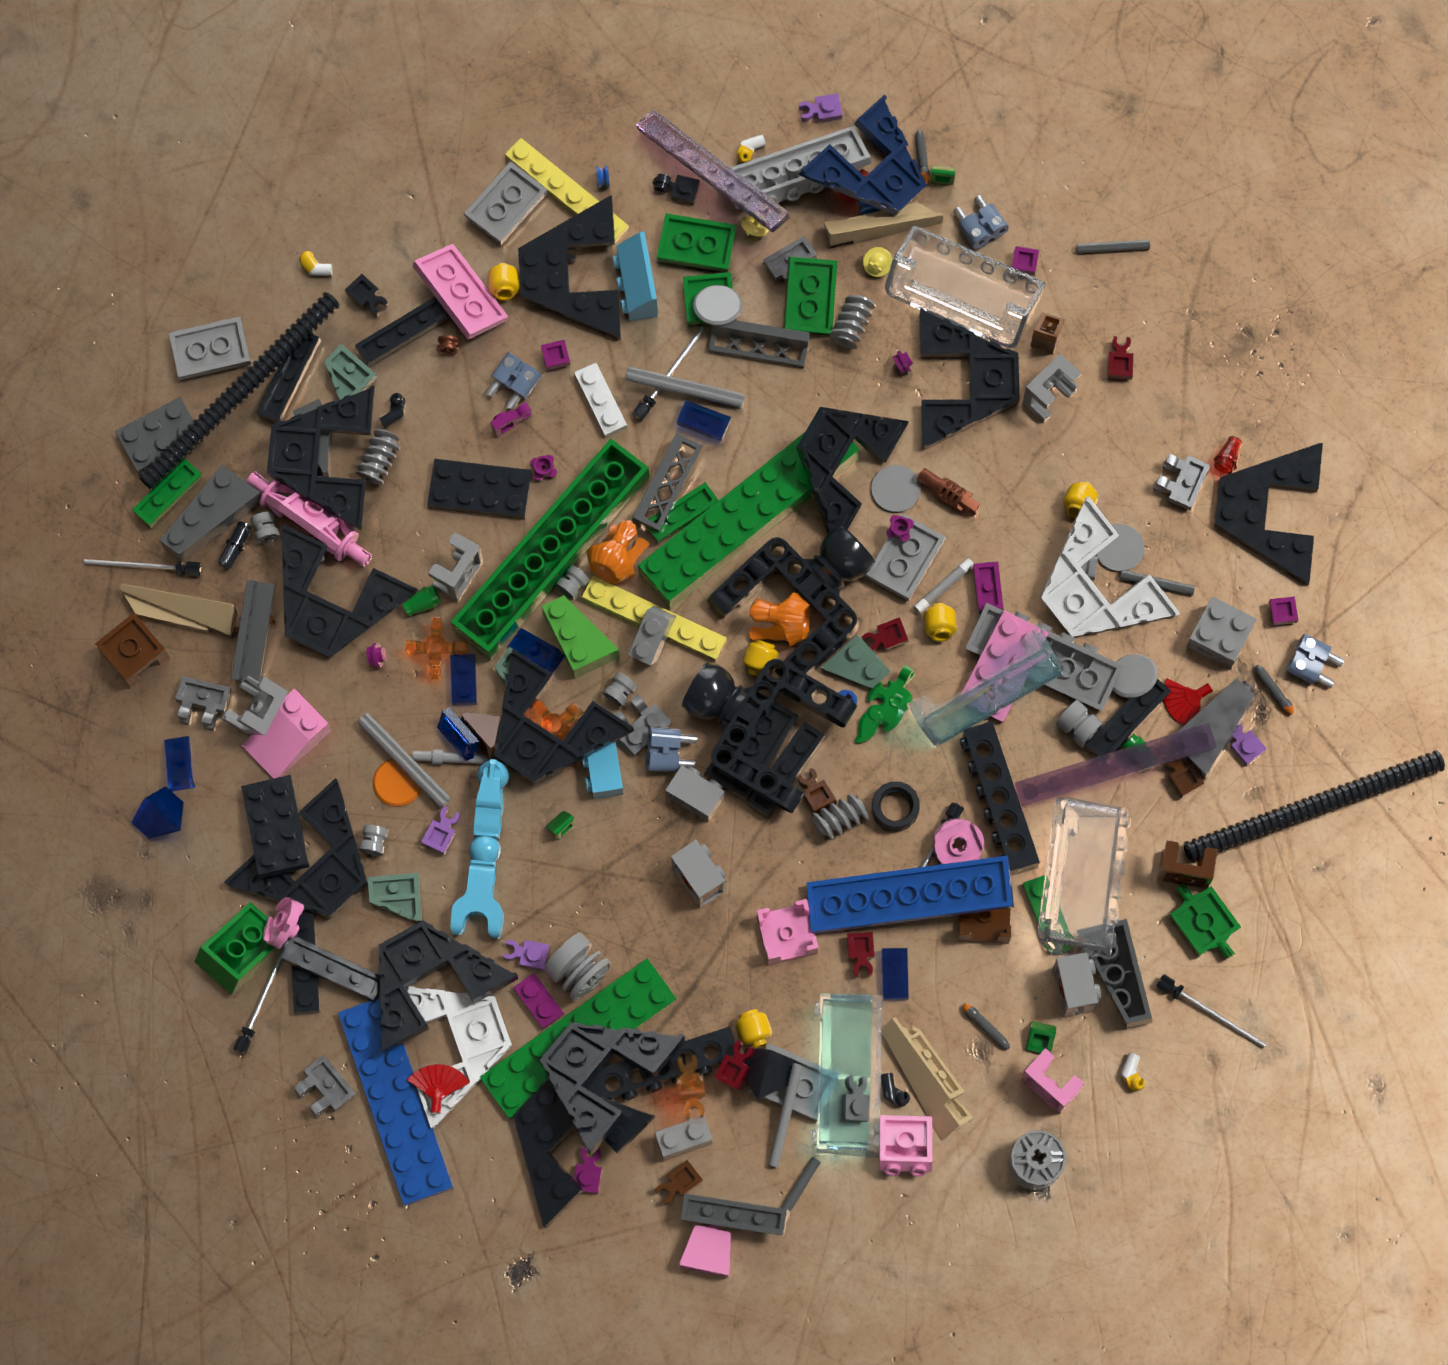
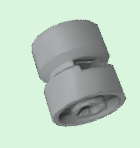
[1056,700,1104,748]

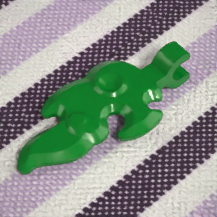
[855,665,915,744]

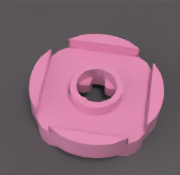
[932,818,984,864]
[263,897,304,949]

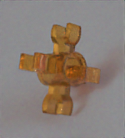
[405,617,467,679]
[533,700,584,741]
[677,1055,706,1120]

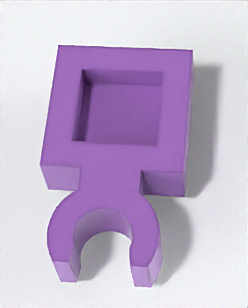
[799,93,842,123]
[1231,724,1267,766]
[421,806,460,855]
[503,940,550,971]

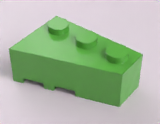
[542,596,620,679]

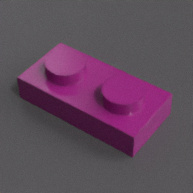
[973,561,1004,614]
[513,973,564,1030]

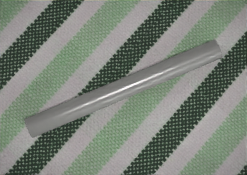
[769,1064,803,1167]

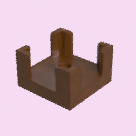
[95,613,169,688]
[1157,840,1218,890]
[958,908,1011,943]

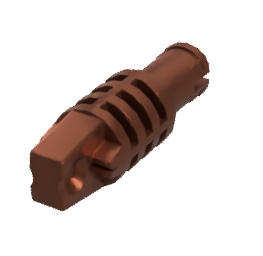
[917,468,981,515]

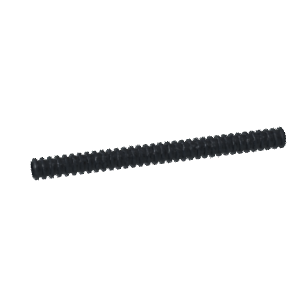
[138,292,340,490]
[1184,750,1445,863]

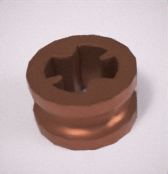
[437,335,459,355]

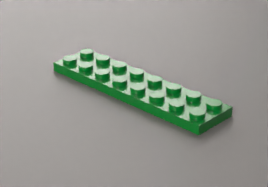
[480,958,677,1120]

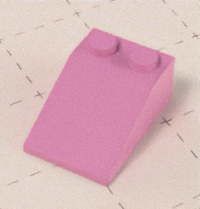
[242,689,331,779]

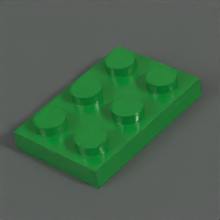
[657,213,737,273]
[783,257,838,334]

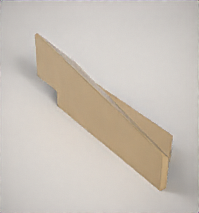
[824,202,943,246]
[120,584,238,636]
[881,1018,974,1140]

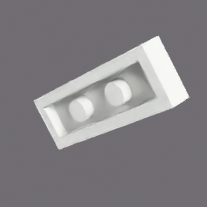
[574,363,627,438]

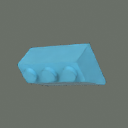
[613,231,658,322]

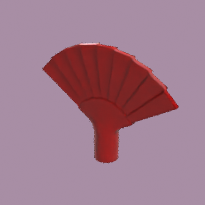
[1164,678,1213,726]
[407,1064,470,1115]

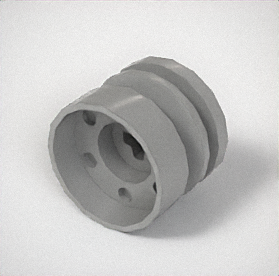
[543,932,612,1001]
[1008,1130,1066,1191]

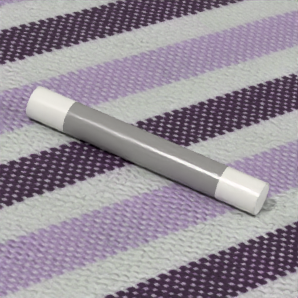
[914,558,974,614]

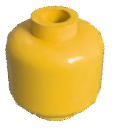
[487,263,520,300]
[1063,482,1098,519]
[924,603,957,642]
[742,639,779,676]
[735,1009,772,1049]

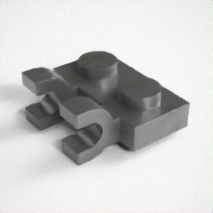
[763,236,817,285]
[1153,454,1210,510]
[175,676,232,730]
[615,695,672,757]
[294,1055,356,1119]

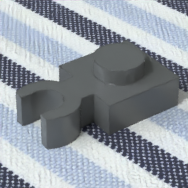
[841,1076,870,1122]

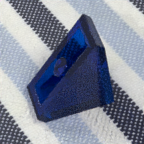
[131,786,184,840]

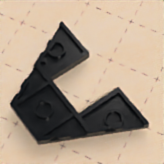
[518,196,621,339]
[920,308,1020,449]
[267,386,375,530]
[796,407,909,533]
[1214,443,1323,586]
[281,525,418,658]
[494,649,634,784]
[224,778,368,919]
[379,920,518,1054]
[540,1022,685,1156]
[513,1079,655,1227]

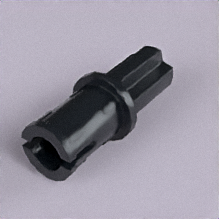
[218,521,252,569]

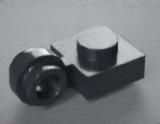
[653,174,700,205]

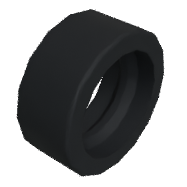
[872,781,920,832]

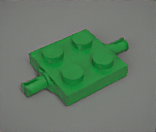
[1169,883,1241,960]

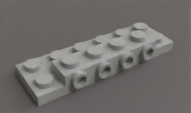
[719,126,871,210]
[966,603,1123,711]

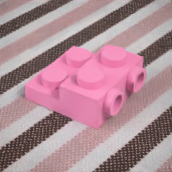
[879,1115,932,1177]

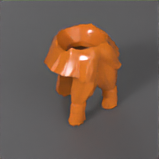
[586,520,650,584]
[749,592,811,647]

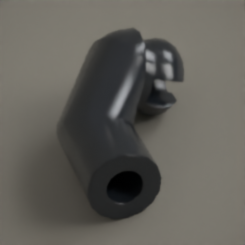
[379,393,406,429]
[881,1073,910,1107]

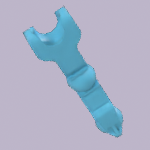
[450,759,509,939]

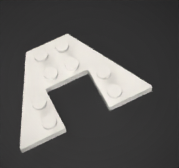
[1040,496,1180,637]
[405,986,512,1129]

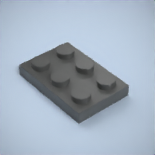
[115,397,201,474]

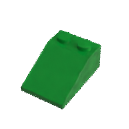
[194,902,277,995]

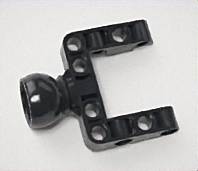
[707,525,876,677]
[682,659,857,813]

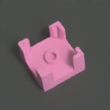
[757,899,818,965]
[1021,1048,1085,1114]

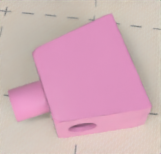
[680,1224,731,1278]

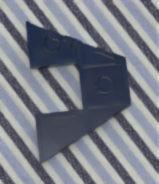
[799,94,927,215]

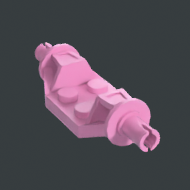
[246,471,373,567]

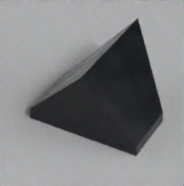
[744,1048,796,1100]

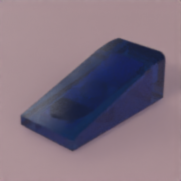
[507,628,564,674]
[164,736,195,791]

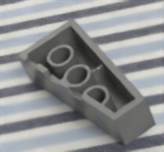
[160,465,262,563]
[1077,919,1153,1028]

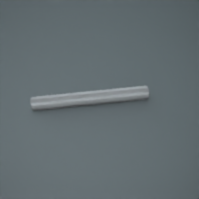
[625,367,745,408]
[358,713,450,808]

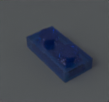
[676,400,731,442]
[450,654,478,706]
[437,708,479,761]
[881,948,909,1001]

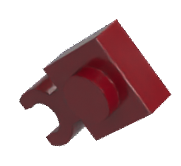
[1107,336,1134,380]
[862,617,910,652]
[847,932,875,978]
[714,1040,755,1090]

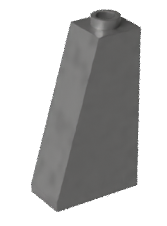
[1170,678,1255,779]

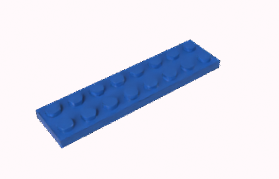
[806,856,1014,934]
[338,997,454,1206]

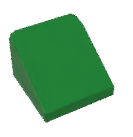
[930,165,956,185]
[546,811,576,840]
[1025,1021,1057,1054]

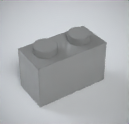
[628,606,676,666]
[665,765,725,822]
[655,1115,713,1161]

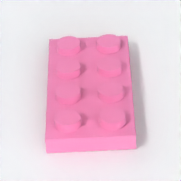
[412,244,508,339]
[959,610,1049,722]

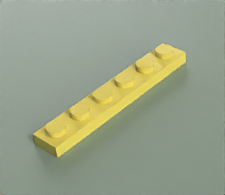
[505,138,629,246]
[582,576,727,662]

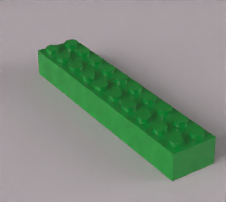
[638,432,860,610]
[451,438,650,660]

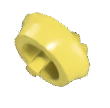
[740,212,769,237]
[863,247,893,277]

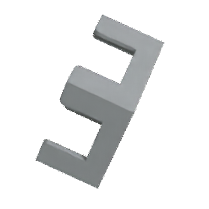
[1023,354,1082,423]
[428,532,484,602]
[221,676,288,735]

